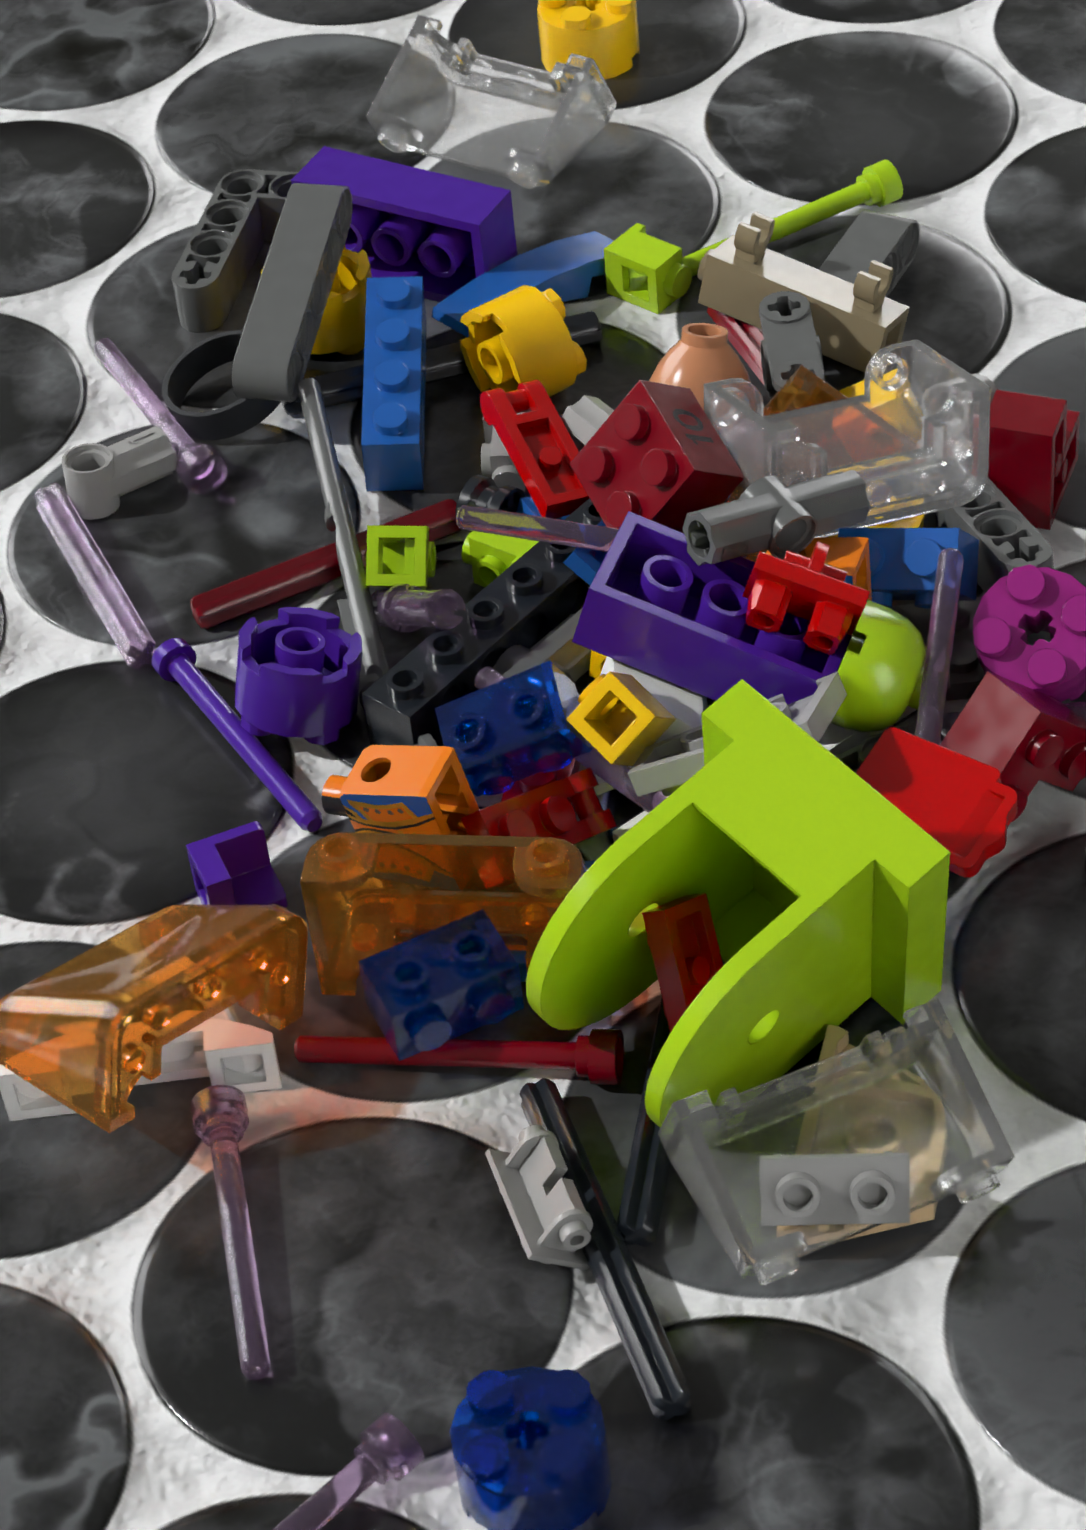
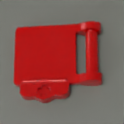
[856,727,1017,877]

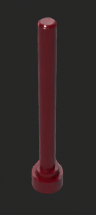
[294,1029,625,1085]

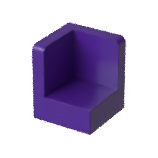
[186,821,288,932]

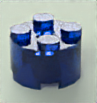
[450,1366,612,1530]

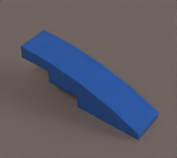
[432,231,614,337]

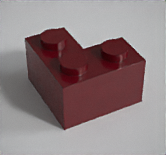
[972,390,1080,530]
[940,671,1086,822]

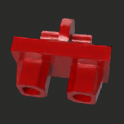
[742,541,870,655]

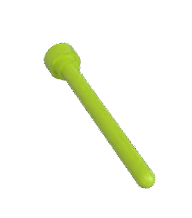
[683,159,903,277]

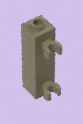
[698,212,910,376]

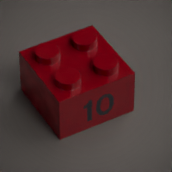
[570,380,745,539]

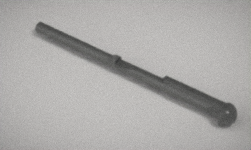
[297,378,389,709]

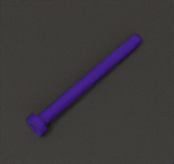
[152,638,322,832]

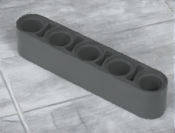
[232,183,353,402]

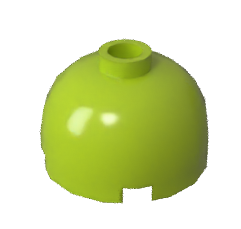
[831,599,934,732]

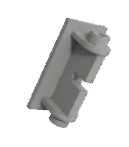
[485,1125,593,1270]
[759,1151,910,1226]

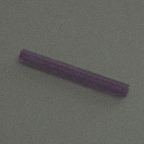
[34,483,155,669]

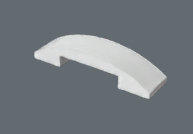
[0,1016,282,1121]

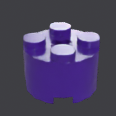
[235,607,362,745]

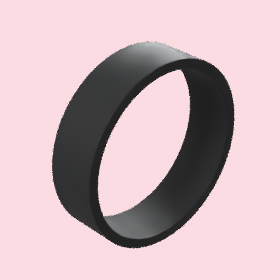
[162,330,281,440]

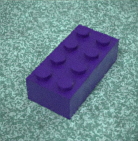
[291,146,518,303]
[572,511,857,704]

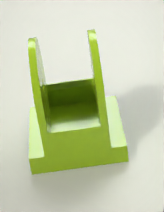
[526,679,950,1138]

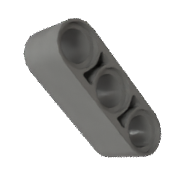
[819,209,920,297]

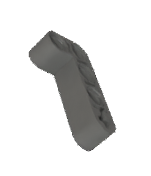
[171,169,298,333]
[866,454,1054,593]

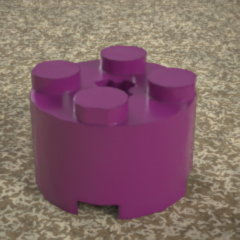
[973,564,1086,702]

